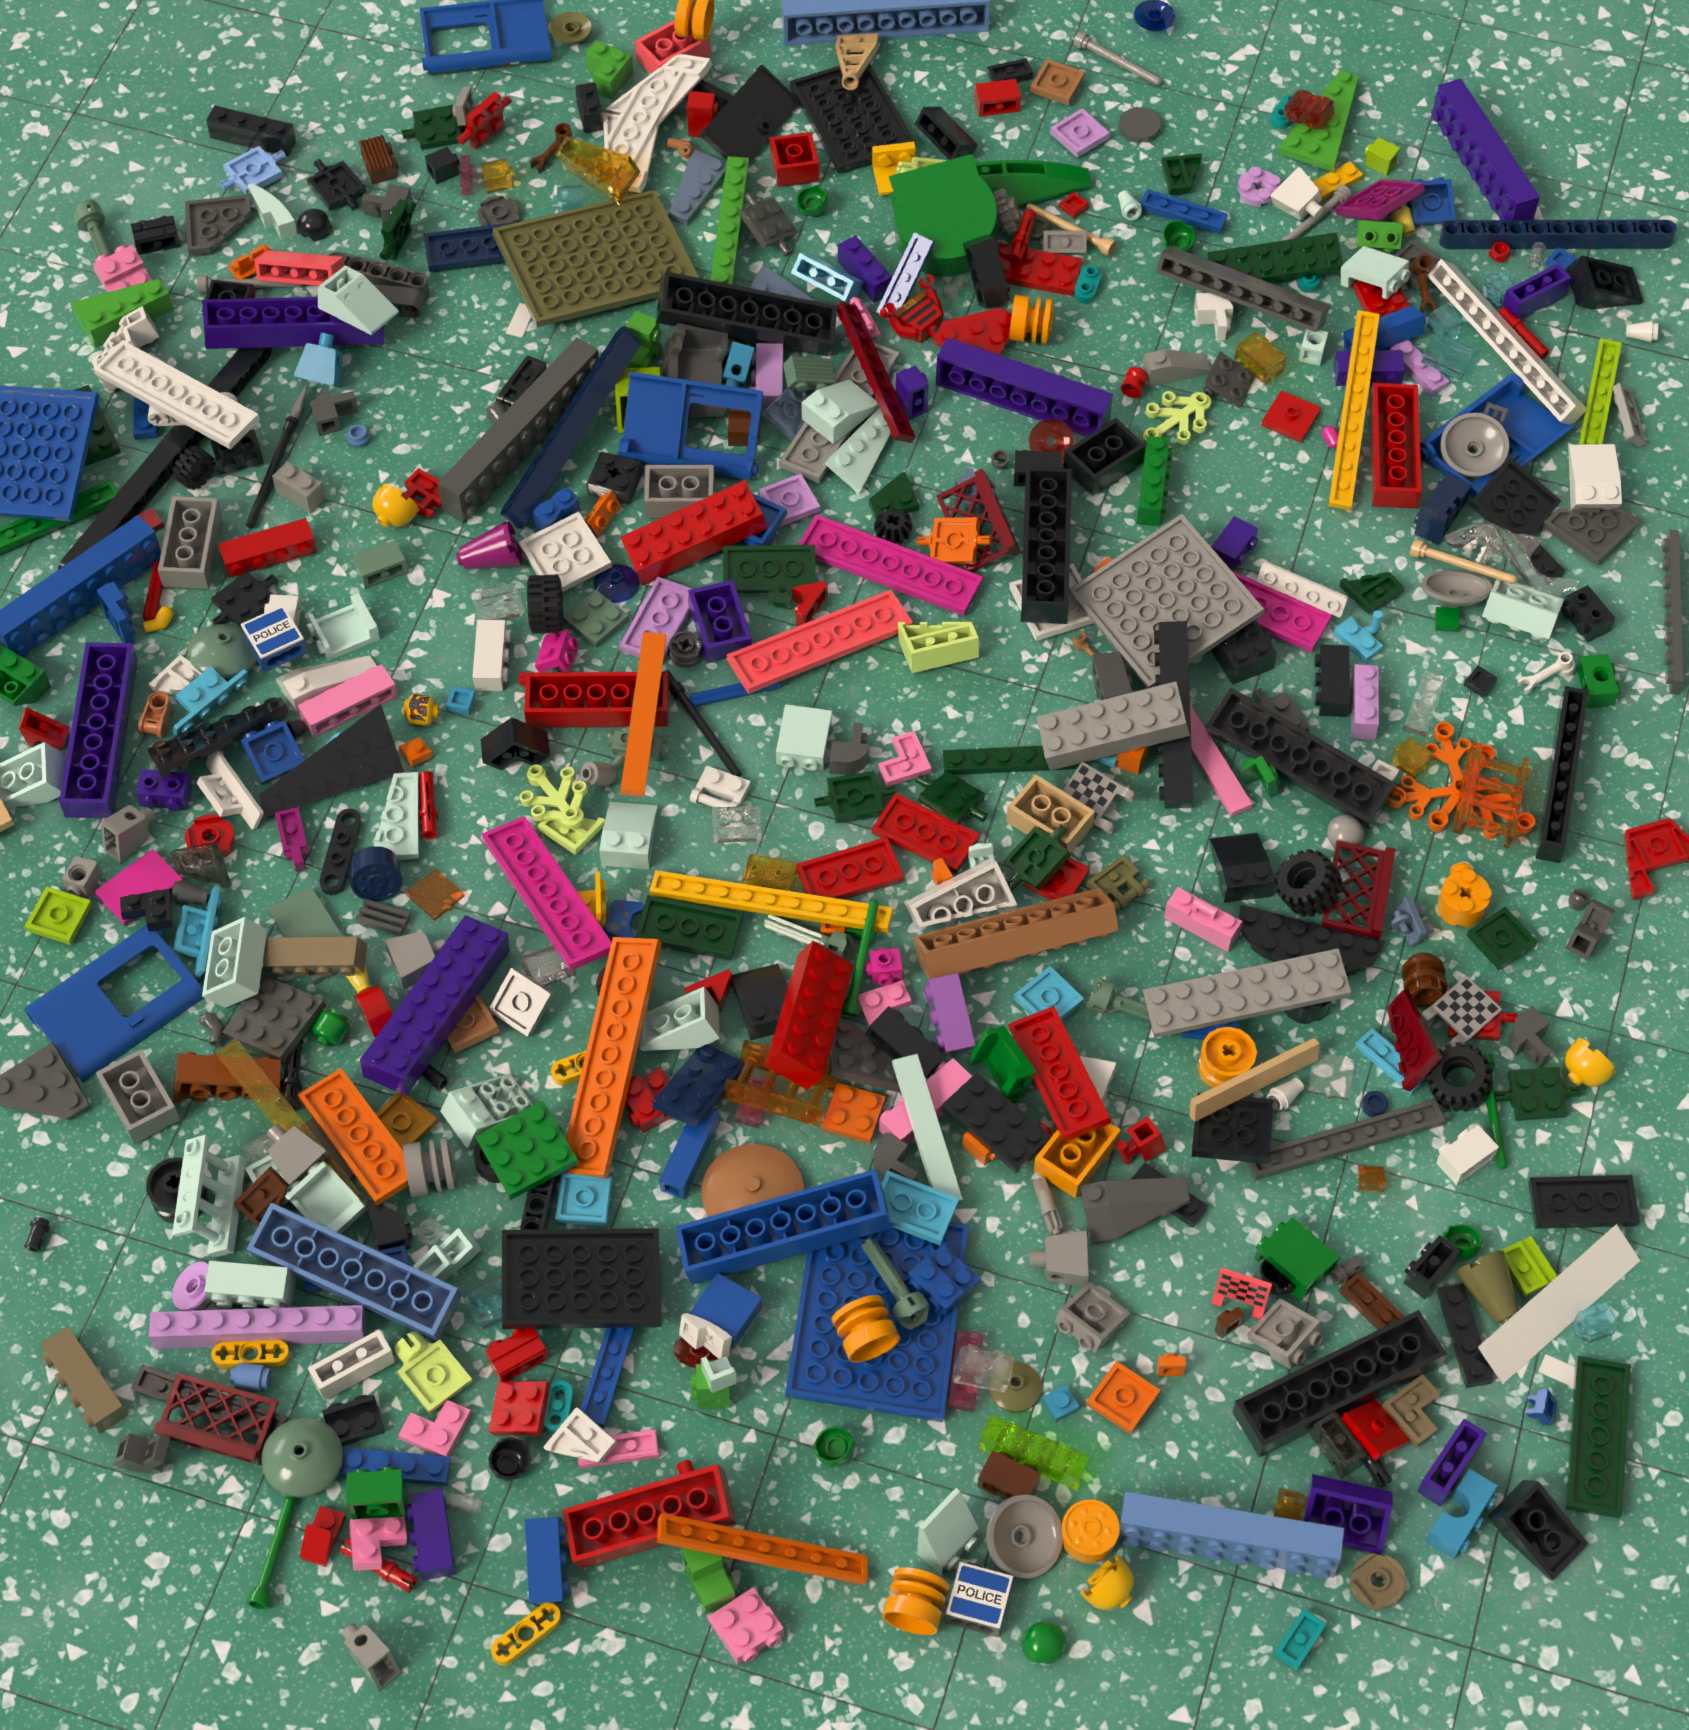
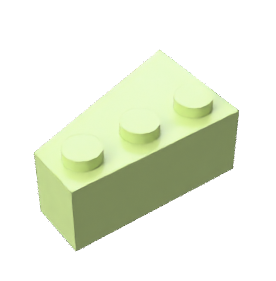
[898,622,979,673]

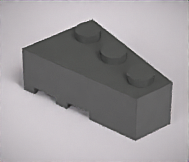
[1092,652,1136,701]

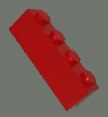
[218,518,317,578]

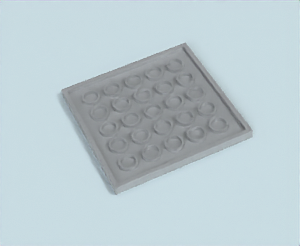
[1069,514,1265,688]

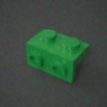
[1241,755,1280,798]

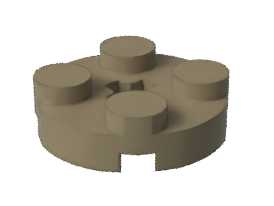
[1349,1553,1406,1611]

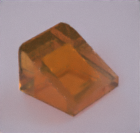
[1358,1165,1386,1192]

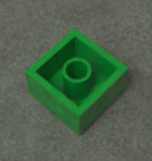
[347,1467,408,1519]

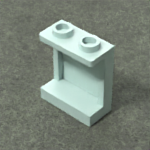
[1341,246,1410,299]
[306,593,380,661]
[776,704,832,771]
[285,1161,368,1234]

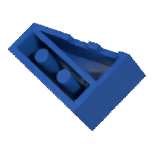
[525,1517,569,1604]

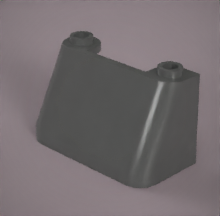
[663,323,731,418]

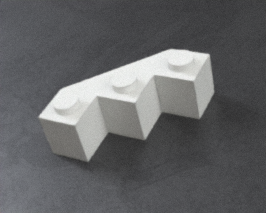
[92,306,159,392]

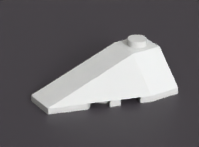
[276,655,377,715]

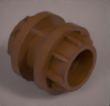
[1401,952,1448,1006]

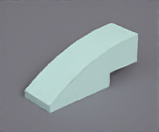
[248,183,297,241]
[412,1228,482,1281]

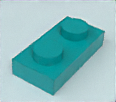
[1273,1608,1327,1671]

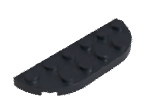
[1238,905,1385,976]

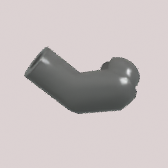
[199,1012,224,1047]

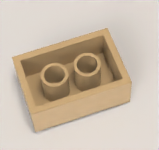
[1006,774,1095,853]

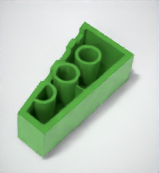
[70,279,173,348]

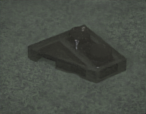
[170,841,232,889]

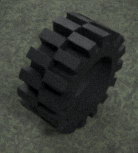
[173,446,215,490]

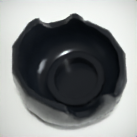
[296,208,332,241]
[1259,1259,1296,1295]
[488,1437,531,1481]

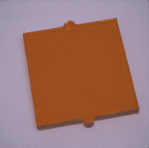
[406,868,465,921]

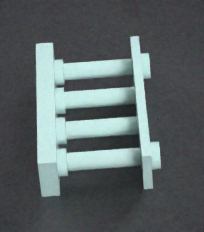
[172,1135,246,1258]

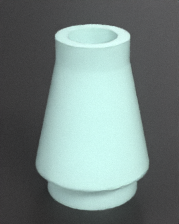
[1118,190,1142,221]

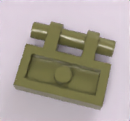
[1086,855,1150,911]

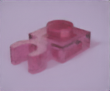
[460,155,475,195]

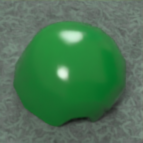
[796,185,828,217]
[1162,219,1196,252]
[1442,1224,1482,1261]
[813,1426,854,1467]
[1021,1621,1066,1665]

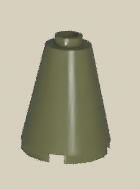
[1456,1250,1519,1325]

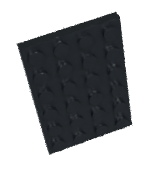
[789,63,916,173]
[502,1228,662,1329]

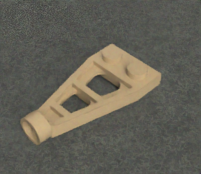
[835,33,879,90]

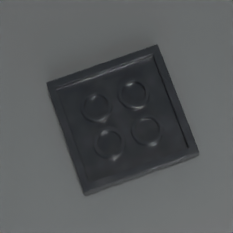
[1469,457,1561,548]
[1191,1092,1274,1164]

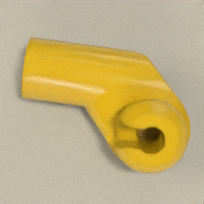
[143,606,173,633]

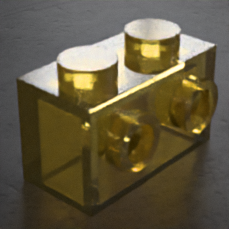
[1234,331,1287,385]
[743,854,797,892]

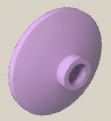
[172,1262,209,1311]

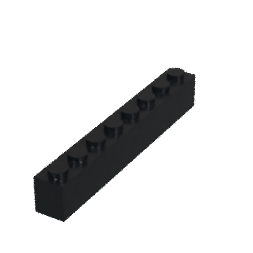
[1154,621,1193,809]
[1535,686,1589,863]

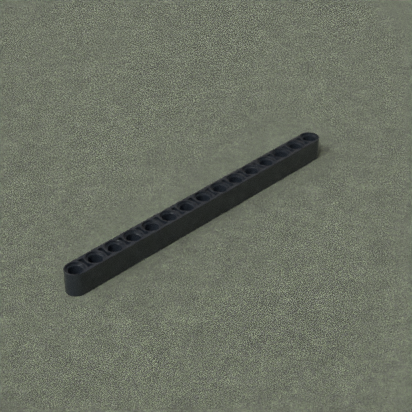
[58,347,272,570]

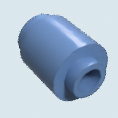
[230,1362,272,1392]

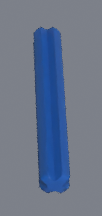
[689,681,781,707]

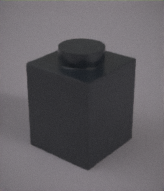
[425,147,460,185]

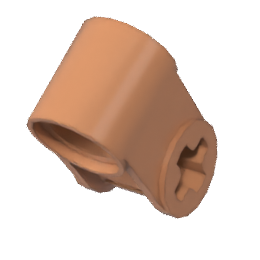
[138,691,173,739]

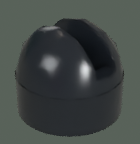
[286,718,306,739]

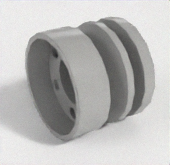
[403,1137,457,1197]

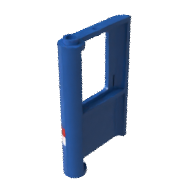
[419,0,552,75]

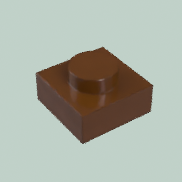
[1215,1307,1244,1339]

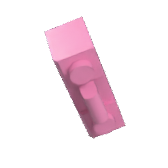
[1164,887,1243,952]

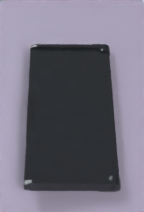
[699,65,799,161]

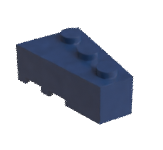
[1414,474,1472,545]

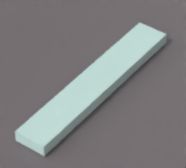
[892,1054,963,1201]

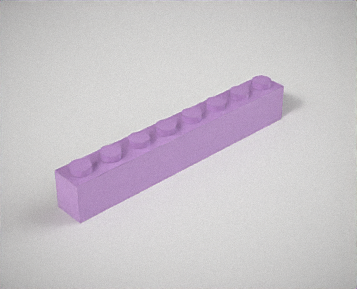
[149,1305,366,1349]

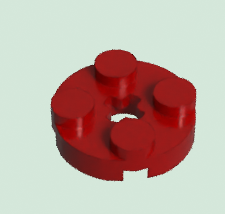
[185,814,235,861]

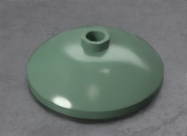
[188,624,257,678]
[262,1418,343,1498]

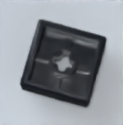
[201,279,255,315]
[586,452,643,504]

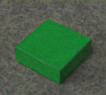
[1435,607,1460,632]

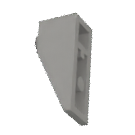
[1142,349,1211,387]

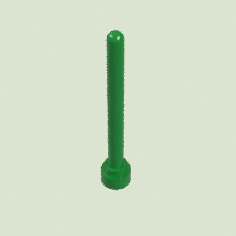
[841,900,879,1017]
[1482,1053,1507,1169]
[246,1495,296,1610]

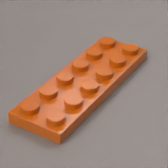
[298,1068,409,1206]

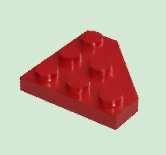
[932,307,1012,355]

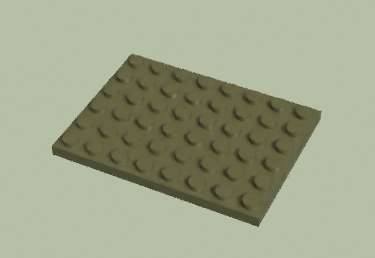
[492,190,699,328]

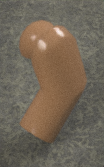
[667,137,693,159]

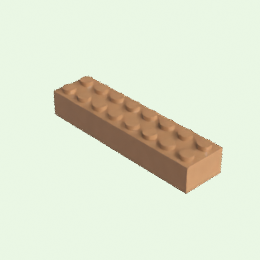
[913,888,1119,979]

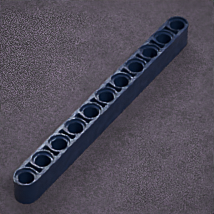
[1439,220,1677,249]
[500,326,642,529]

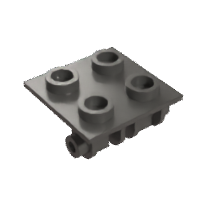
[1203,351,1255,408]

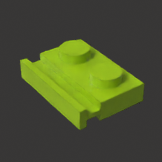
[1501,1236,1557,1298]

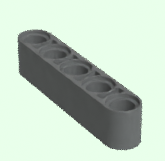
[328,252,430,300]
[316,284,425,318]

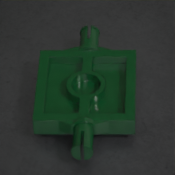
[401,104,467,150]
[379,199,417,261]
[814,771,896,823]
[916,771,988,824]
[1003,824,1071,892]
[1495,1067,1581,1121]

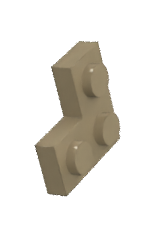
[1382,1374,1440,1448]

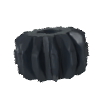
[874,507,913,545]

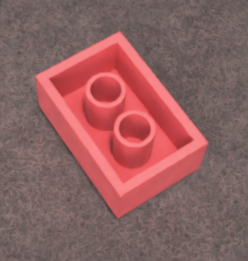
[635,20,711,74]

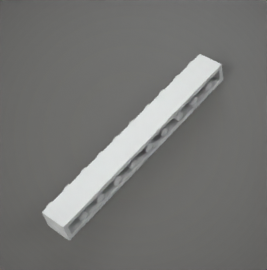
[1427,259,1587,425]

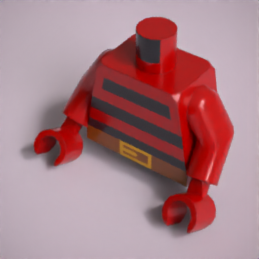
[880,274,944,343]

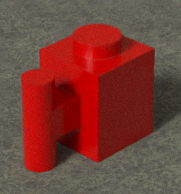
[1117,1116,1166,1165]

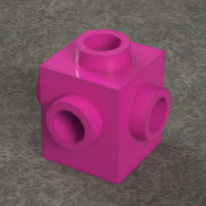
[865,948,902,986]

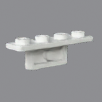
[1257,561,1348,617]
[197,750,264,829]

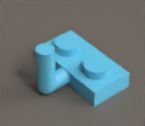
[1333,610,1383,663]

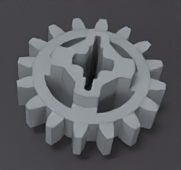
[993,188,1022,236]

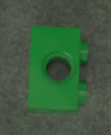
[1576,654,1621,708]

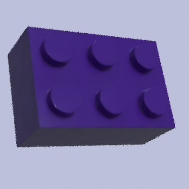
[688,580,752,663]

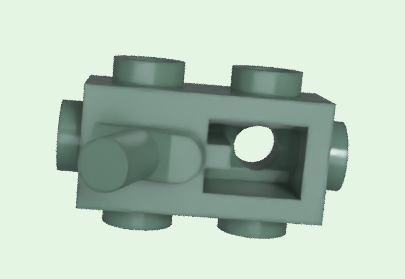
[608,729,667,771]

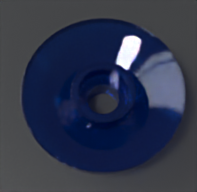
[1134,0,1175,31]
[593,564,640,603]

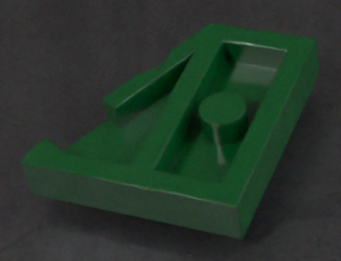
[1161,153,1202,195]
[869,472,919,520]
[1339,572,1404,615]

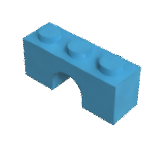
[1425,1468,1498,1559]

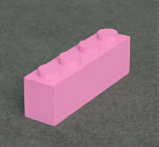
[298,664,398,738]
[879,1058,972,1144]

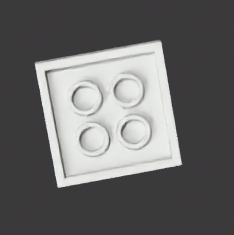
[518,512,612,592]
[1009,564,1093,641]

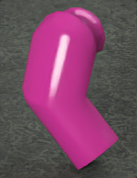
[1322,426,1338,449]

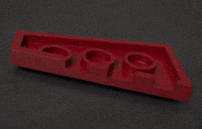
[1387,990,1442,1092]

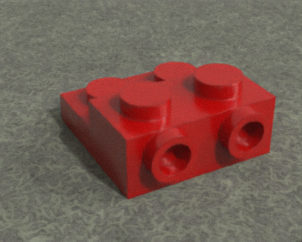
[624,1067,673,1133]

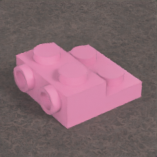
[94,245,152,292]
[707,1587,784,1665]

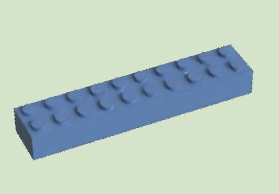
[781,0,990,46]

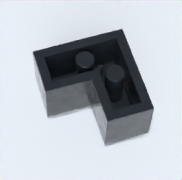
[481,717,550,770]

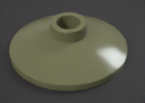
[550,12,592,44]
[989,1362,1042,1413]

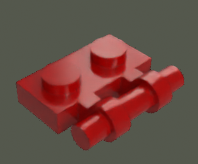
[401,468,442,519]

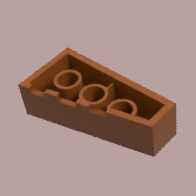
[173,1052,281,1104]

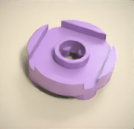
[1237,167,1280,207]

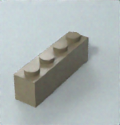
[263,936,368,977]
[41,1326,128,1433]

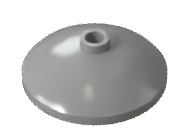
[1440,413,1509,478]
[1421,570,1492,608]
[986,1495,1063,1578]

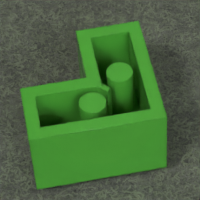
[585,40,633,100]
[626,311,662,368]
[681,1548,738,1615]

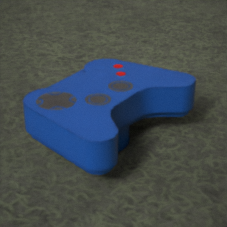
[605,900,644,938]

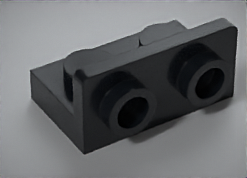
[322,1395,385,1446]

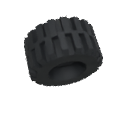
[527,574,563,634]
[1275,849,1343,917]
[1427,1042,1493,1112]

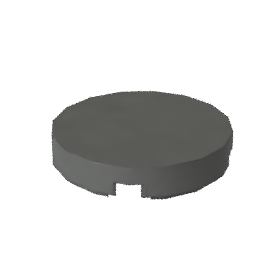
[1119,107,1161,143]
[477,196,521,226]

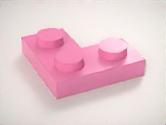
[878,731,932,787]
[858,980,912,1028]
[398,1400,471,1457]
[349,1517,407,1571]

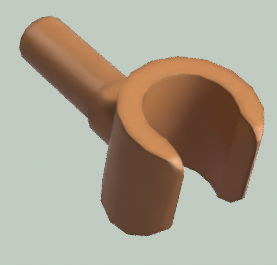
[1072,631,1096,657]

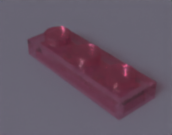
[947,1330,983,1412]

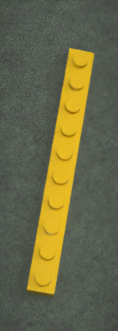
[1328,310,1380,511]
[649,870,893,933]

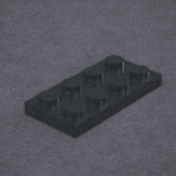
[941,1072,1052,1174]
[1528,1175,1640,1229]

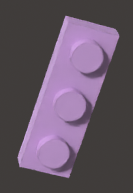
[1390,340,1449,396]

